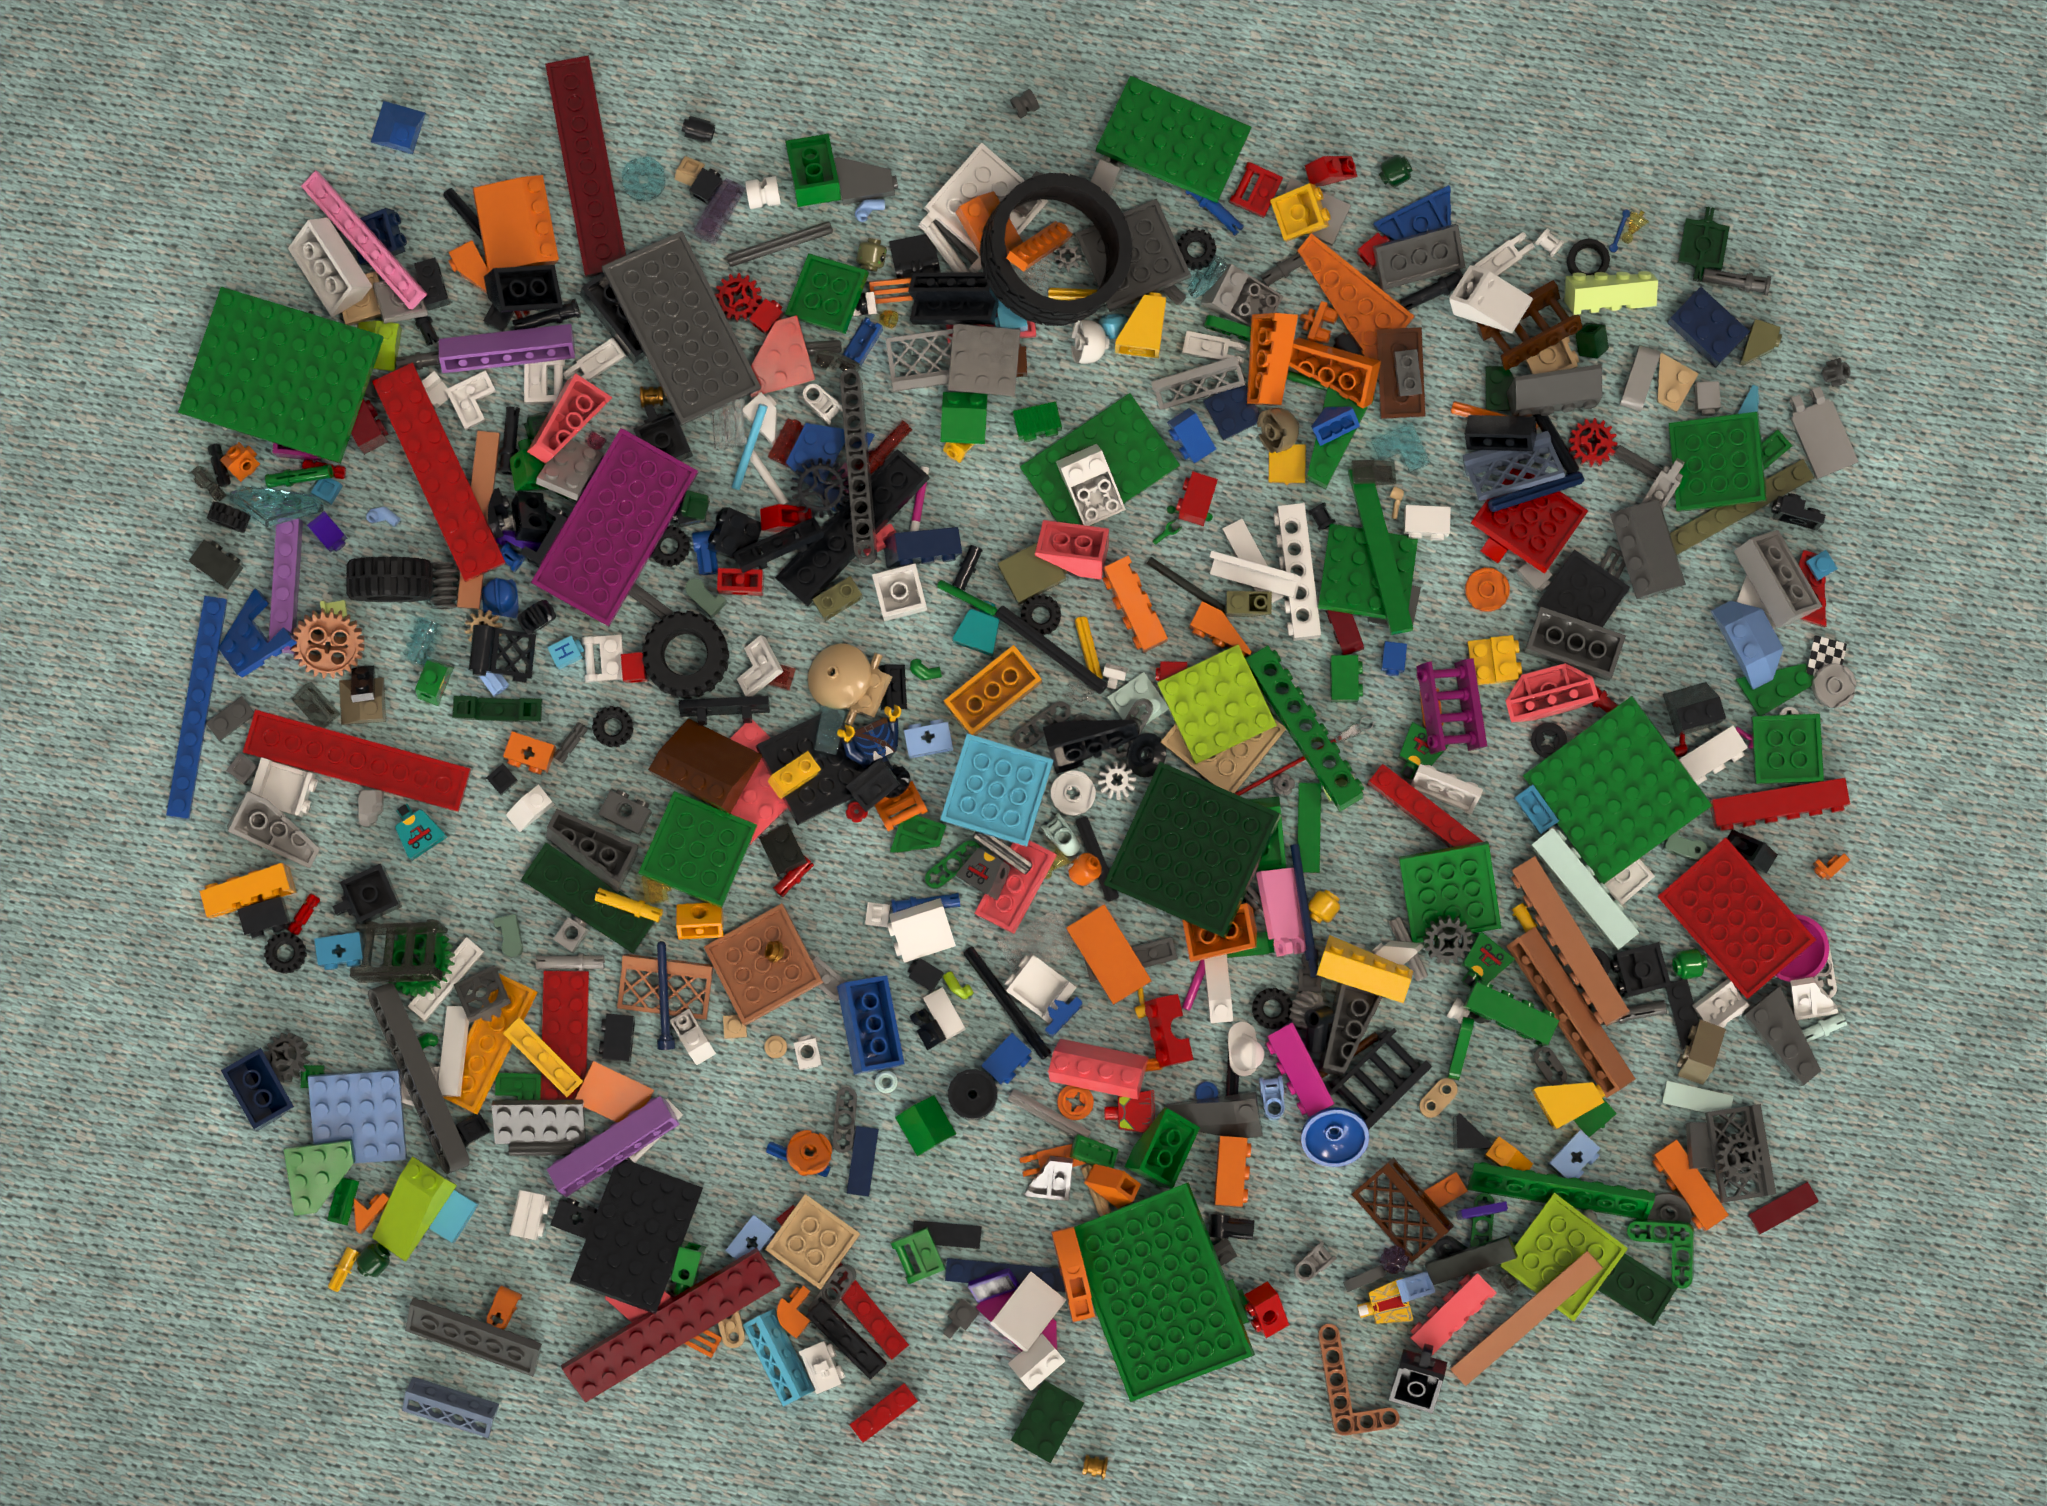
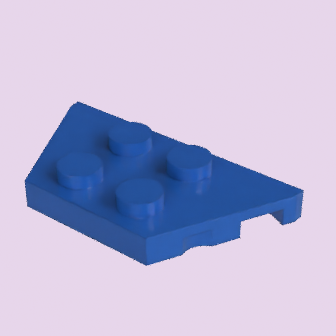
[1373,185,1451,241]

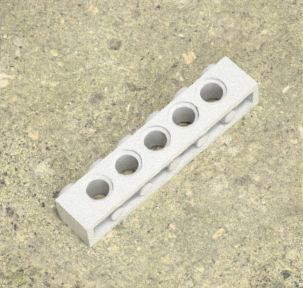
[1273,503,1321,641]

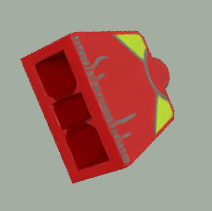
[1104,1090,1155,1133]

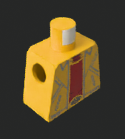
[1357,1278,1413,1324]

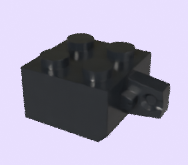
[633,404,693,461]
[332,863,402,925]
[1389,1344,1447,1414]

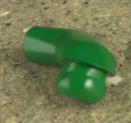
[910,659,942,681]
[418,1032,439,1050]

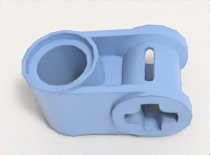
[1259,1075,1285,1120]

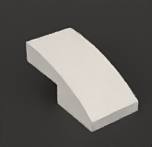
[923,987,966,1040]

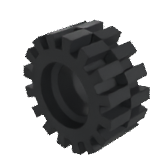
[1177,228,1216,271]
[207,501,251,533]
[651,525,690,567]
[1021,594,1061,636]
[592,706,634,748]
[264,932,307,974]
[1252,988,1293,1029]

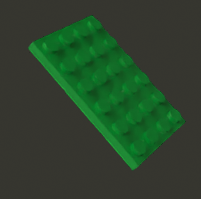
[1095,76,1252,203]
[1020,393,1180,526]

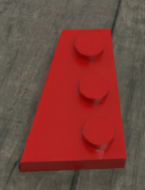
[1798,550,1827,628]

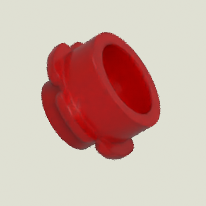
[846,801,868,823]

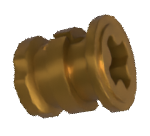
[640,386,664,408]
[1082,1454,1108,1480]

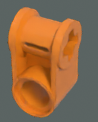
[486,1285,522,1330]

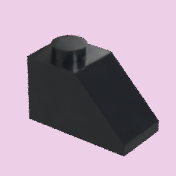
[1727,829,1778,874]

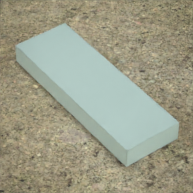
[1662,1081,1734,1117]

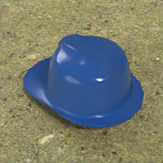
[482,578,519,619]

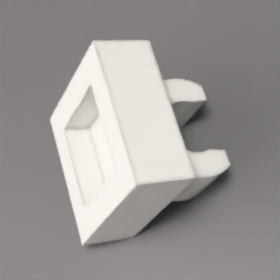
[1103,663,1128,689]
[865,902,890,928]

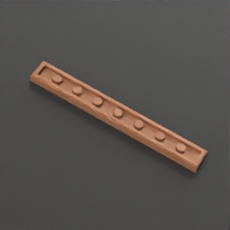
[457,431,500,610]
[1450,1250,1603,1386]

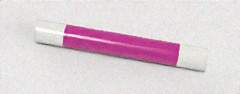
[910,466,929,532]

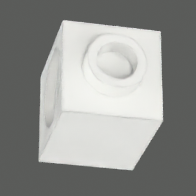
[794,1035,823,1071]

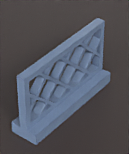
[1462,431,1565,502]

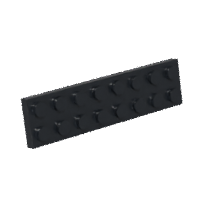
[775,449,930,607]

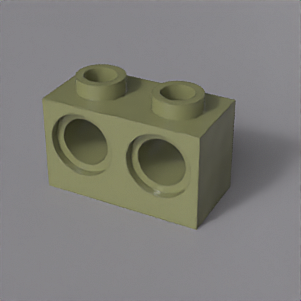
[812,576,863,622]

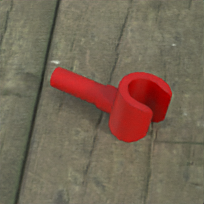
[1673,735,1688,759]

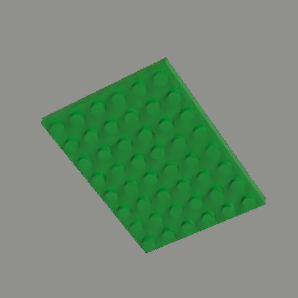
[178,287,384,464]
[1074,1182,1255,1402]

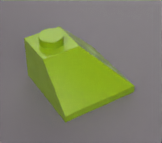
[357,321,402,372]

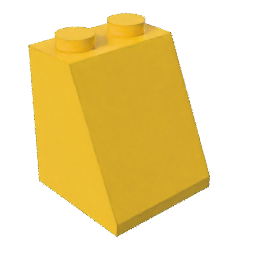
[1115,292,1166,359]
[1531,1082,1605,1130]

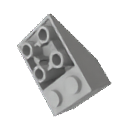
[1200,264,1283,327]

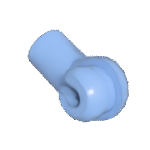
[855,199,885,222]
[366,507,401,527]

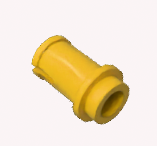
[1512,903,1538,933]

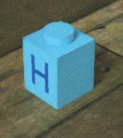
[547,636,584,670]

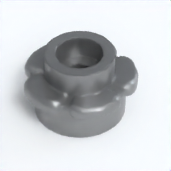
[1273,773,1295,796]

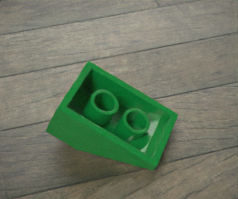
[785,133,841,207]
[1248,796,1286,872]
[1125,1107,1200,1189]

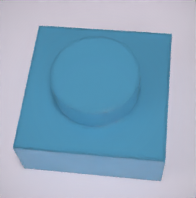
[311,478,343,505]
[1806,550,1838,581]

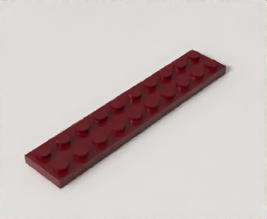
[545,55,626,277]
[561,1248,781,1403]

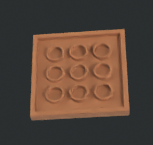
[704,903,824,1026]

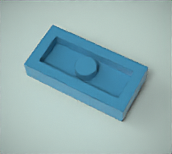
[1514,785,1559,835]

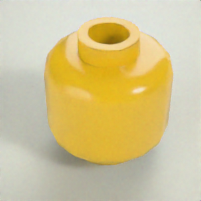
[1308,889,1341,924]

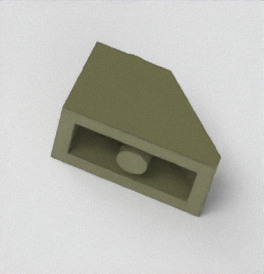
[1739,319,1782,366]

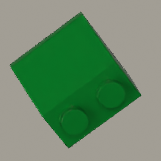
[940,392,988,444]

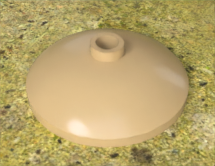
[808,643,871,710]

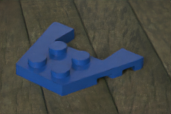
[785,423,875,512]
[219,588,297,678]

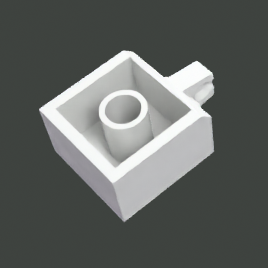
[799,1341,845,1394]

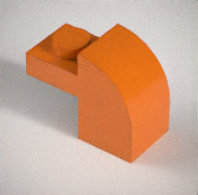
[777,1285,811,1339]

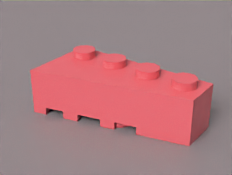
[527,373,613,464]

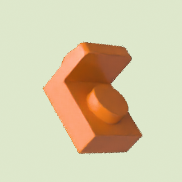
[1813,853,1850,880]

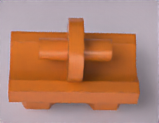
[1299,301,1338,344]

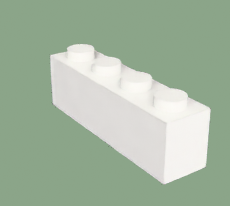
[1679,725,1748,785]

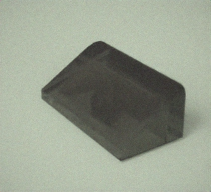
[292,682,341,728]

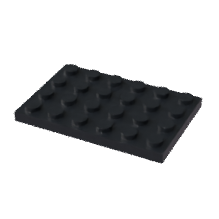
[570,1159,703,1314]

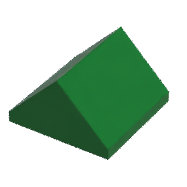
[895,1095,956,1157]

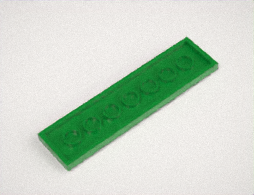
[1467,1162,1655,1219]

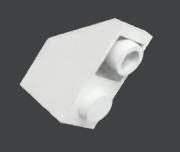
[670,1009,716,1065]

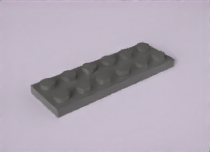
[405,1298,542,1377]

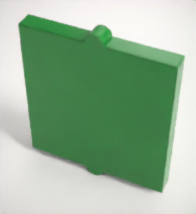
[1574,1098,1617,1137]

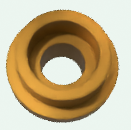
[764,940,784,963]

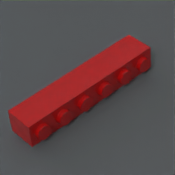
[1367,764,1490,848]
[1710,778,1850,831]

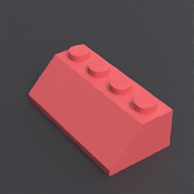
[1048,1039,1149,1100]

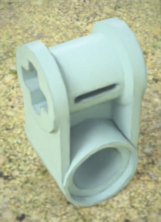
[1040,813,1080,856]

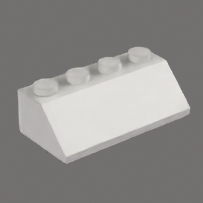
[288,218,372,317]

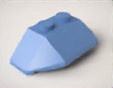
[1710,601,1784,690]

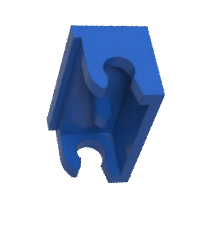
[841,317,883,367]

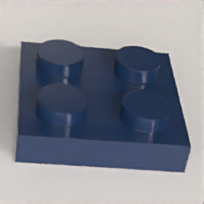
[1203,385,1260,441]

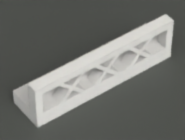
[1210,551,1301,598]

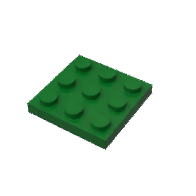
[785,253,869,334]
[1751,714,1824,784]

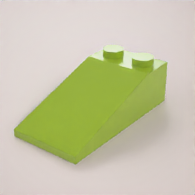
[372,1156,457,1262]

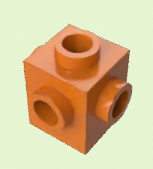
[220,442,260,482]

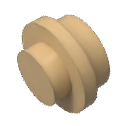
[764,1036,787,1059]

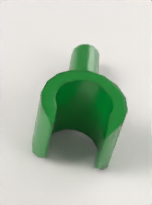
[1152,519,1182,545]

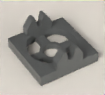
[454,965,511,1023]

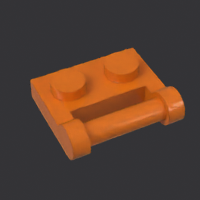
[875,781,928,832]

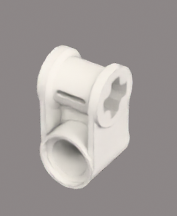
[803,384,842,425]

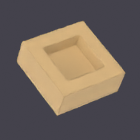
[723,1015,747,1039]

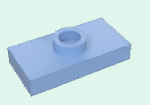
[1396,1271,1435,1303]

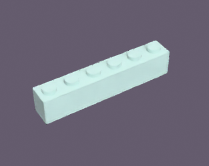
[1530,828,1639,951]

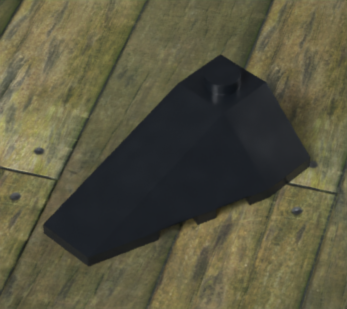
[1043,720,1138,774]

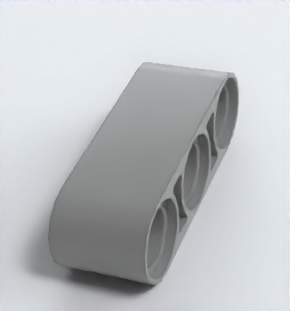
[1619,345,1661,412]

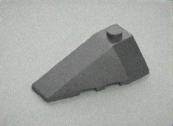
[1166,1092,1263,1138]

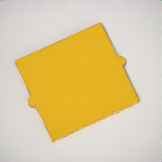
[1268,444,1306,485]

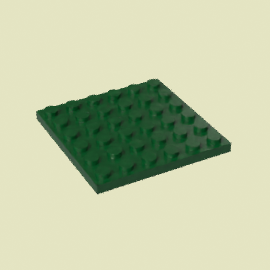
[1104,762,1281,938]

